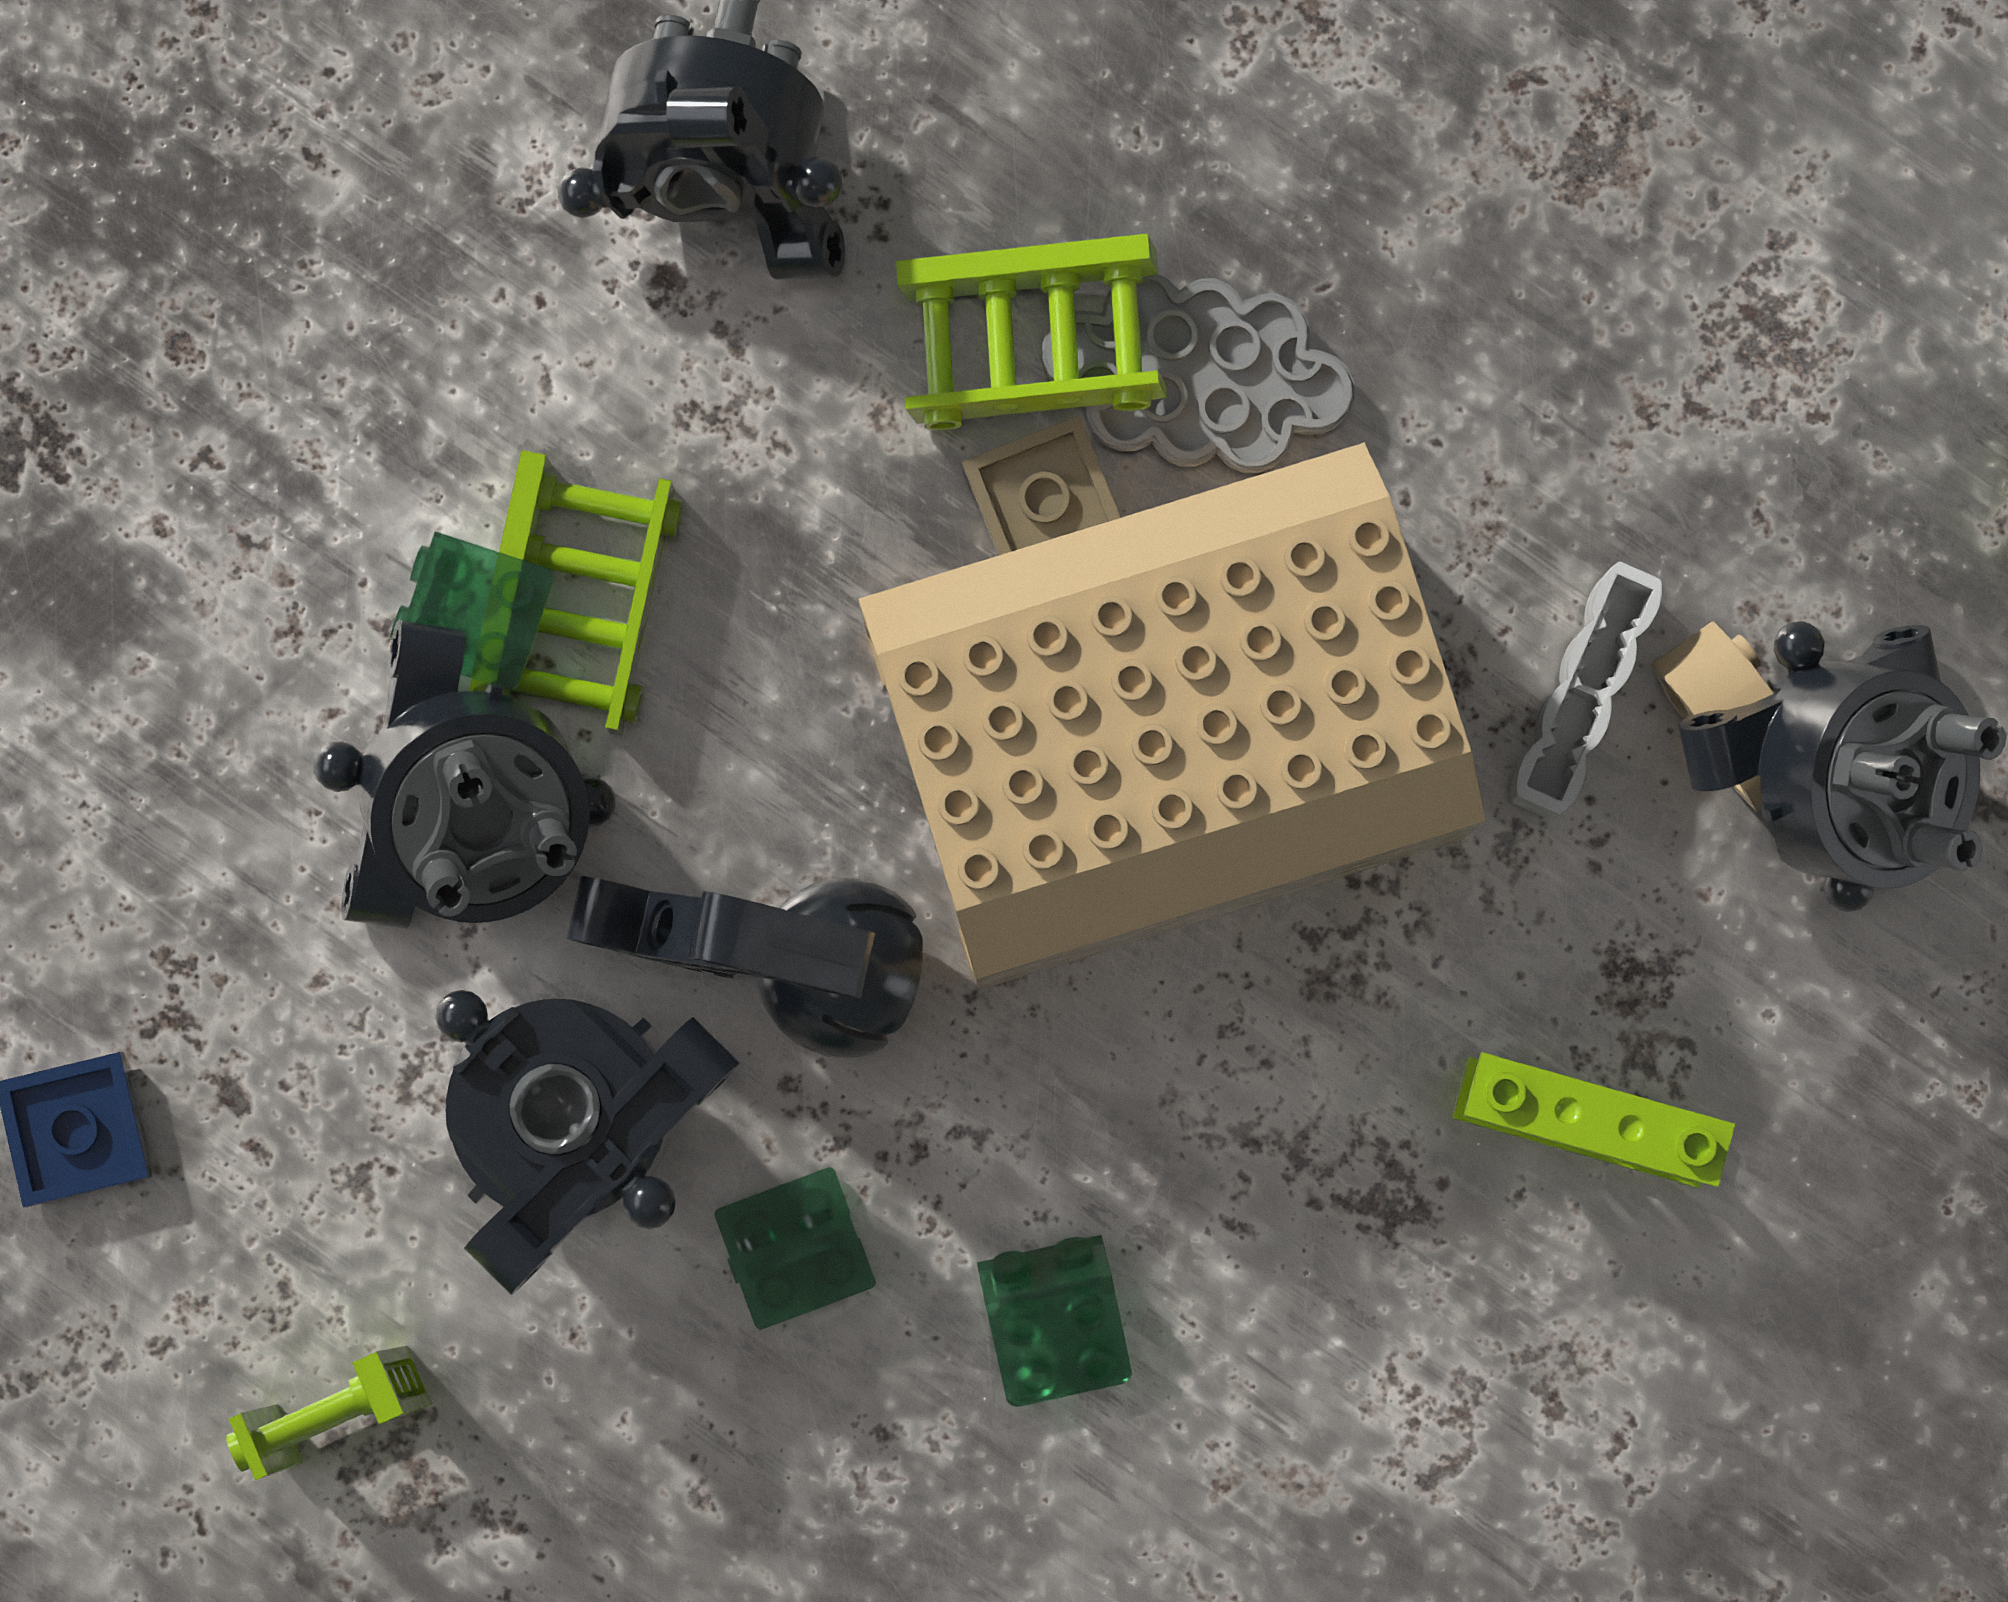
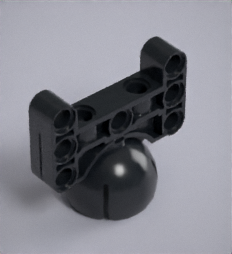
[566,876,923,1058]

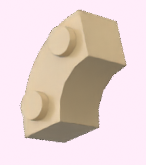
[1651,621,1774,812]

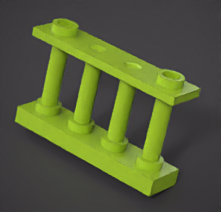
[896,233,1167,431]
[469,450,683,736]
[1451,1052,1735,1188]
[226,1345,433,1480]

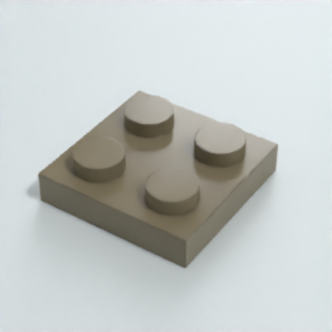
[962,415,1121,556]

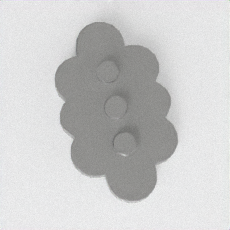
[1042,275,1355,473]

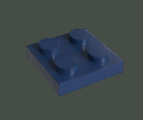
[0,1052,152,1208]

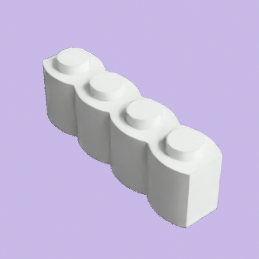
[1509,561,1662,820]

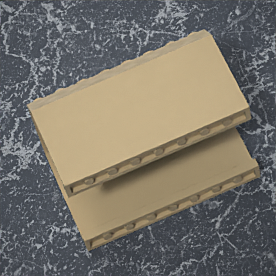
[858,443,1486,991]

